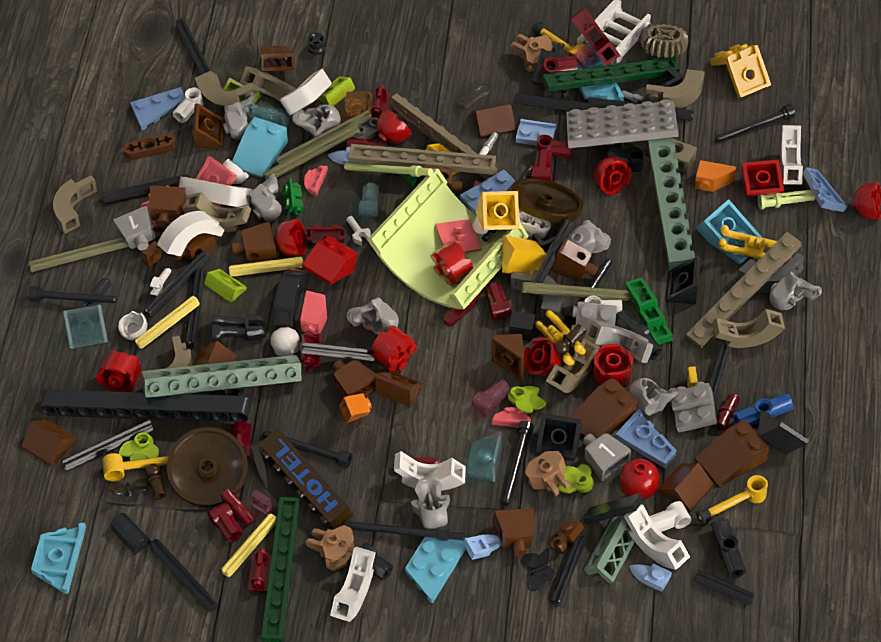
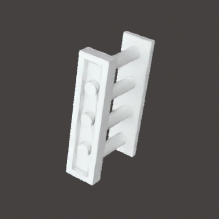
[577,0,651,66]

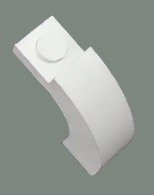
[780,125,803,184]
[157,211,224,256]
[394,451,466,491]
[624,504,690,569]
[330,547,375,622]

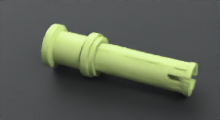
[757,190,815,210]

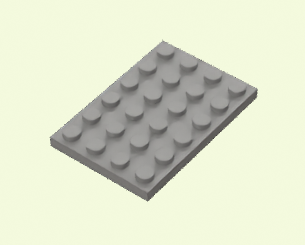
[567,100,679,148]

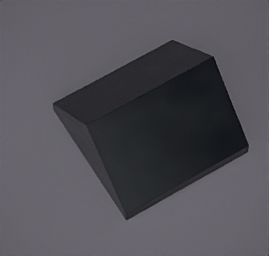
[667,256,700,304]
[759,410,809,454]
[536,413,582,459]

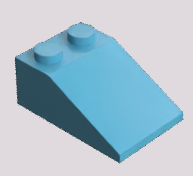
[232,117,288,179]
[696,199,763,264]

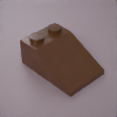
[569,377,639,439]
[695,419,769,488]

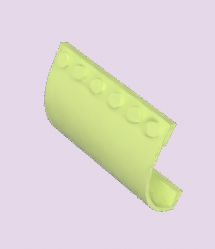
[367,168,529,309]

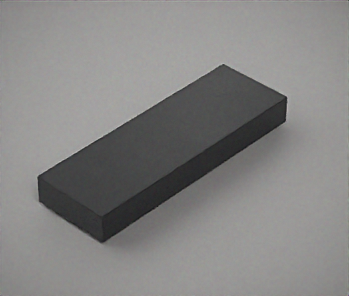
[583,493,643,524]

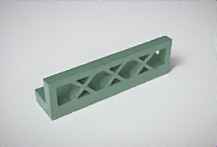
[584,514,635,583]

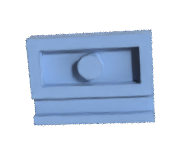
[516,119,556,146]

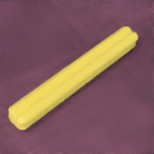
[229,257,303,277]
[135,296,200,349]
[221,514,277,577]

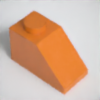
[695,160,736,192]
[339,393,372,423]

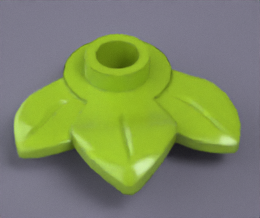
[508,386,546,413]
[119,432,159,461]
[557,463,594,494]

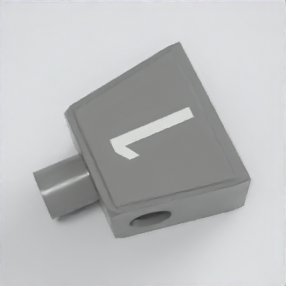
[113,206,155,250]
[583,434,631,481]

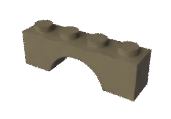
[239,66,309,112]

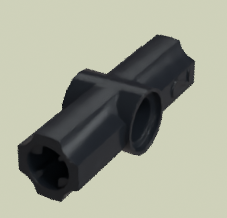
[615,311,662,360]
[711,517,746,579]

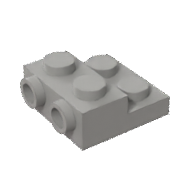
[571,302,617,341]
[671,382,717,433]

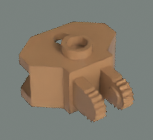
[510,34,553,73]
[525,451,570,496]
[305,525,355,571]

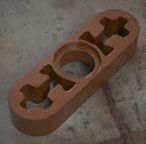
[123,133,176,160]

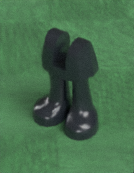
[212,313,266,343]

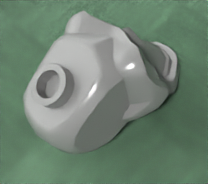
[223,96,255,140]
[293,104,341,138]
[249,173,282,222]
[567,220,611,254]
[769,271,822,310]
[347,297,399,335]
[628,378,679,416]
[411,476,450,530]

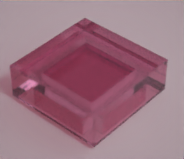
[572,45,597,69]
[251,490,273,515]

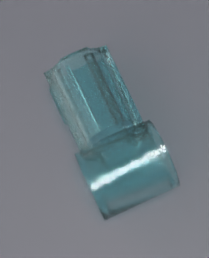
[359,183,379,217]

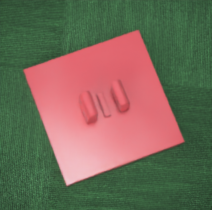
[435,219,482,252]

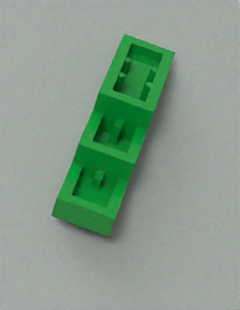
[625,277,673,345]

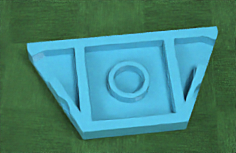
[577,52,624,101]
[31,523,86,594]
[405,537,466,603]

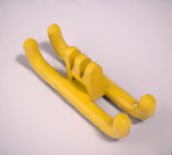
[718,225,792,263]
[535,310,586,366]

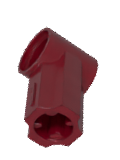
[540,56,577,76]
[536,134,572,159]
[532,148,552,181]
[485,282,512,320]
[207,502,243,542]

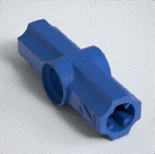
[733,393,794,426]

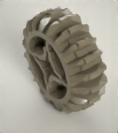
[640,24,688,58]

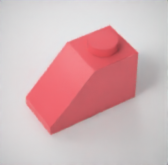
[300,291,327,335]

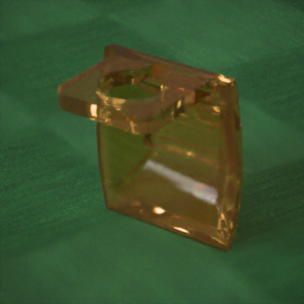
[345,91,373,116]

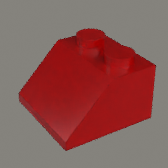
[741,160,784,196]
[302,236,358,285]

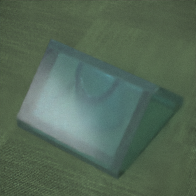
[249,104,294,128]
[63,304,108,349]
[465,431,502,482]

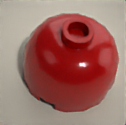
[376,109,412,144]
[594,157,631,195]
[852,182,881,220]
[274,219,307,257]
[524,337,562,377]
[619,459,660,500]

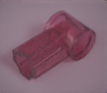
[471,380,511,416]

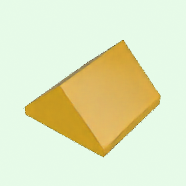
[476,191,519,230]
[502,235,546,275]

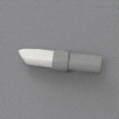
[479,132,498,155]

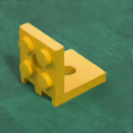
[709,44,771,98]

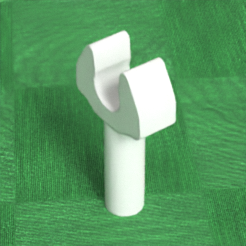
[346,216,371,246]
[150,268,171,296]

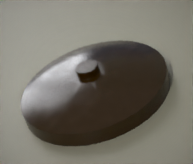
[510,178,583,222]
[167,427,248,507]

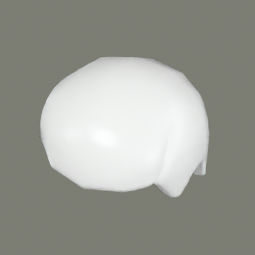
[223,159,249,184]
[118,311,147,340]
[270,327,301,356]

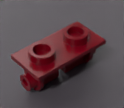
[369,85,391,118]
[306,225,345,244]
[301,331,321,372]
[231,420,251,457]
[247,548,272,591]

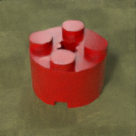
[430,241,473,286]
[371,326,417,371]
[593,344,633,387]
[97,350,142,392]

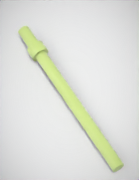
[344,163,433,177]

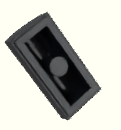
[110,513,151,555]

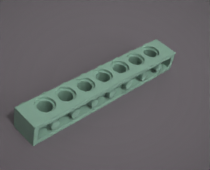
[648,138,695,271]
[141,355,302,398]

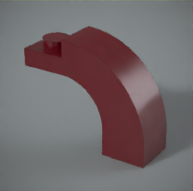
[571,7,620,66]

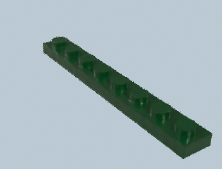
[542,57,680,92]
[261,497,300,642]

